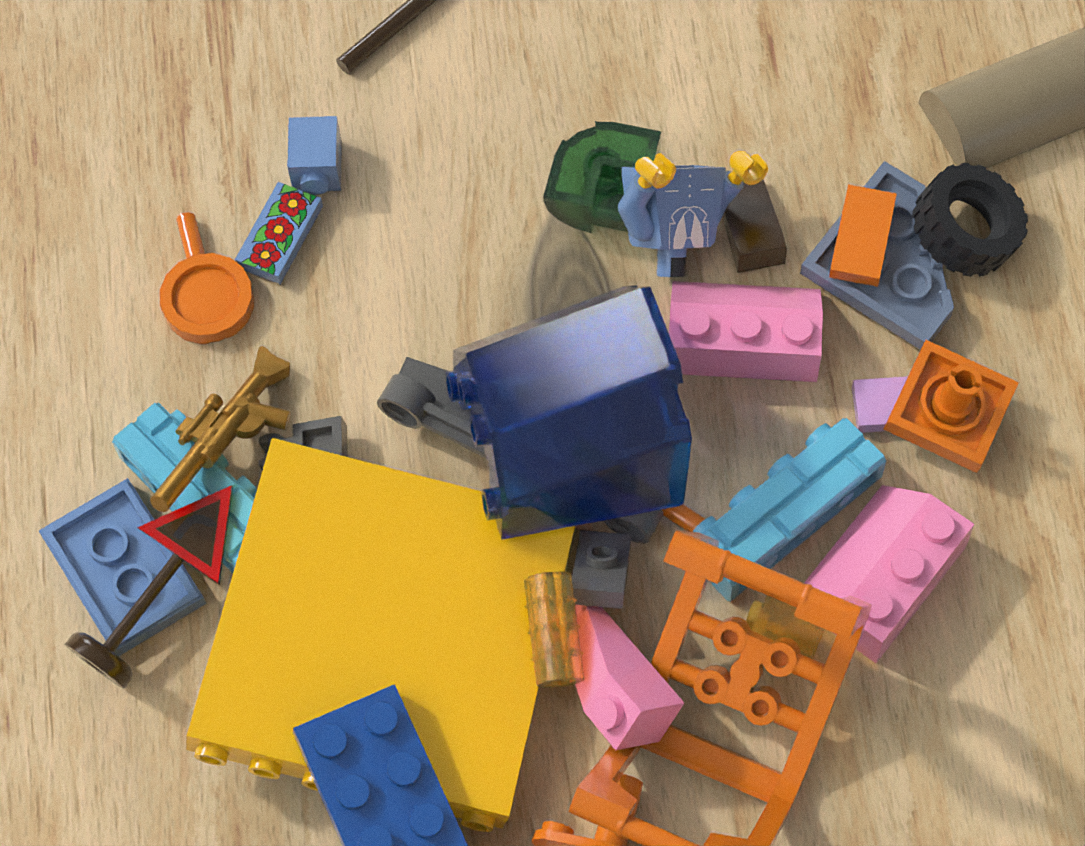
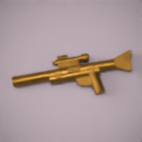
[150,346,291,512]

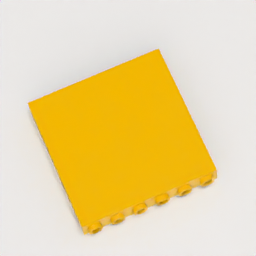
[186,438,577,832]

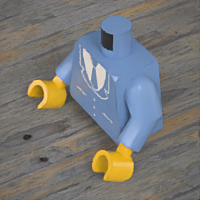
[618,151,768,277]

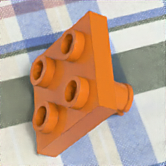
[883,340,1019,473]

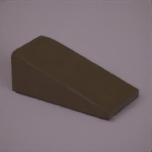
[723,179,787,273]

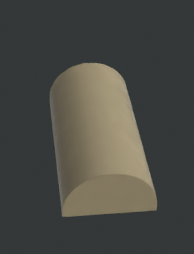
[919,27,1085,168]

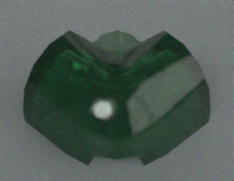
[543,121,661,233]

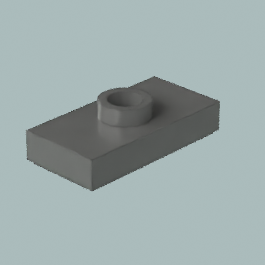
[570,530,632,609]

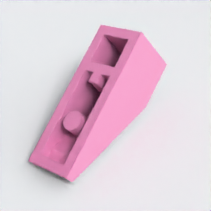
[559,605,684,750]

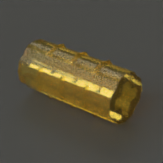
[524,571,585,688]

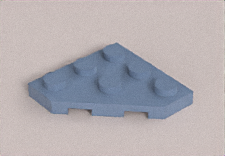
[800,161,954,350]

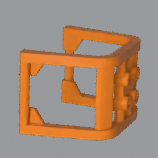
[569,530,872,846]

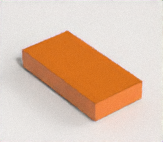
[829,184,897,287]

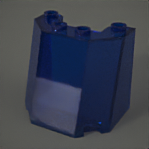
[445,285,692,540]

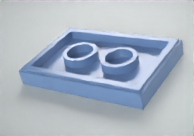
[39,478,206,656]

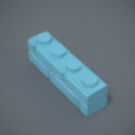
[112,402,257,574]
[693,418,887,602]

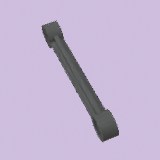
[377,374,663,544]

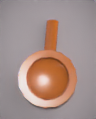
[160,212,254,344]

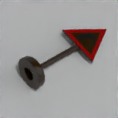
[64,485,233,689]

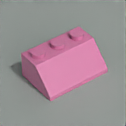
[667,281,823,382]
[804,485,974,663]

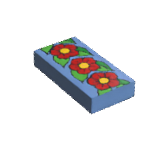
[235,182,323,285]

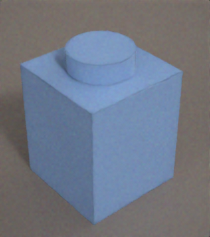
[287,116,342,195]

